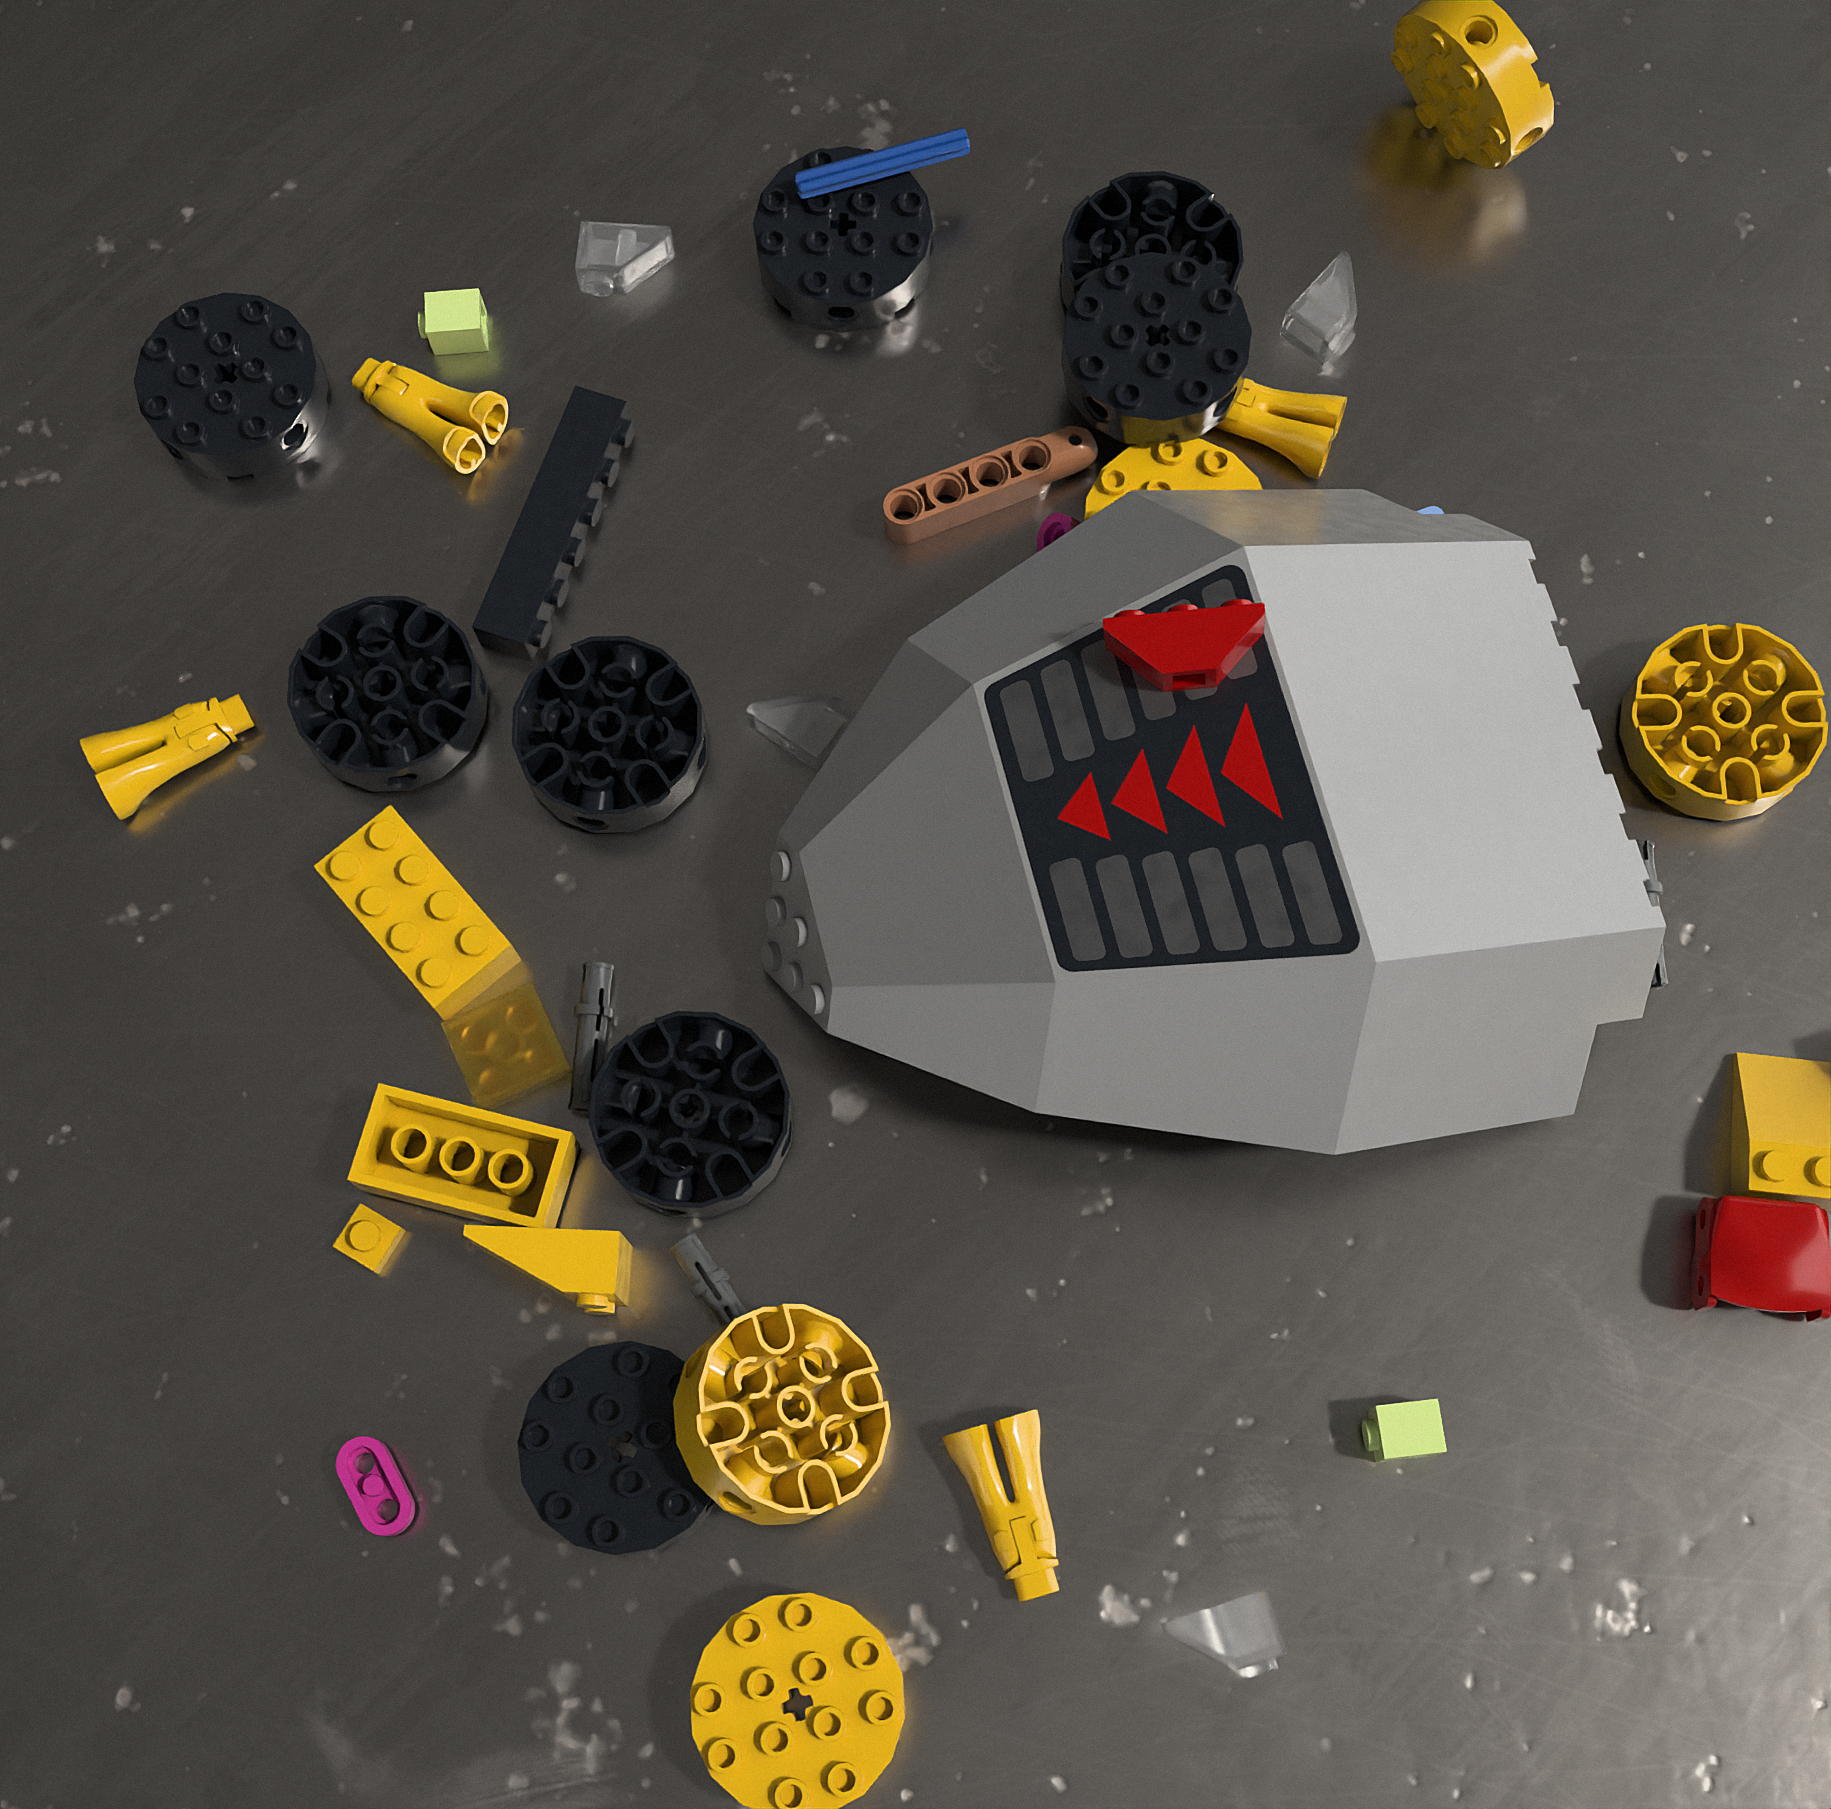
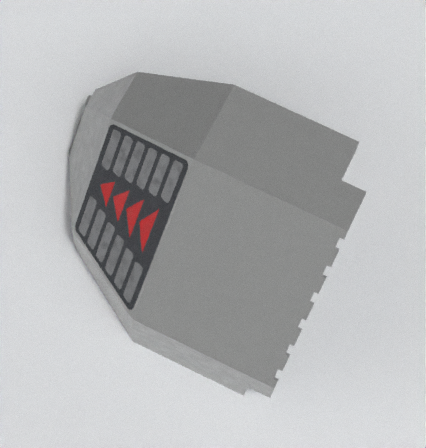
[760,489,1666,1155]

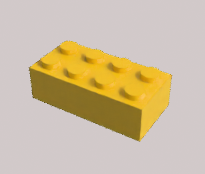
[313,805,521,1022]
[347,1083,580,1228]

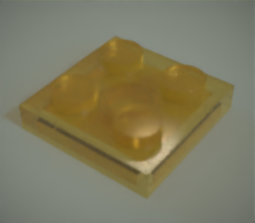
[441,982,572,1111]

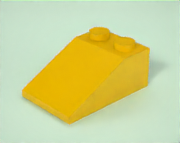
[1730,1052,1831,1211]
[463,1225,633,1315]

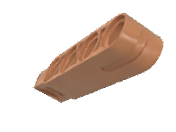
[883,426,1099,545]

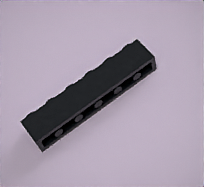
[472,385,635,662]

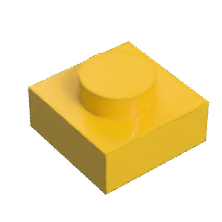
[333,1203,406,1274]

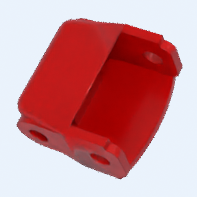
[1691,1195,1831,1323]

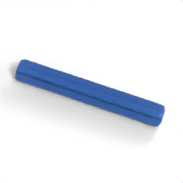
[794,128,970,199]

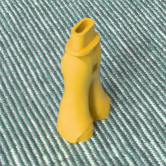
[352,358,508,474]
[1214,378,1347,479]
[79,693,255,820]
[942,1409,1059,1602]

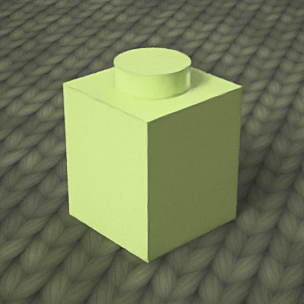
[418,288,488,356]
[1362,1398,1447,1462]

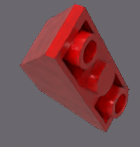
[1102,599,1266,692]

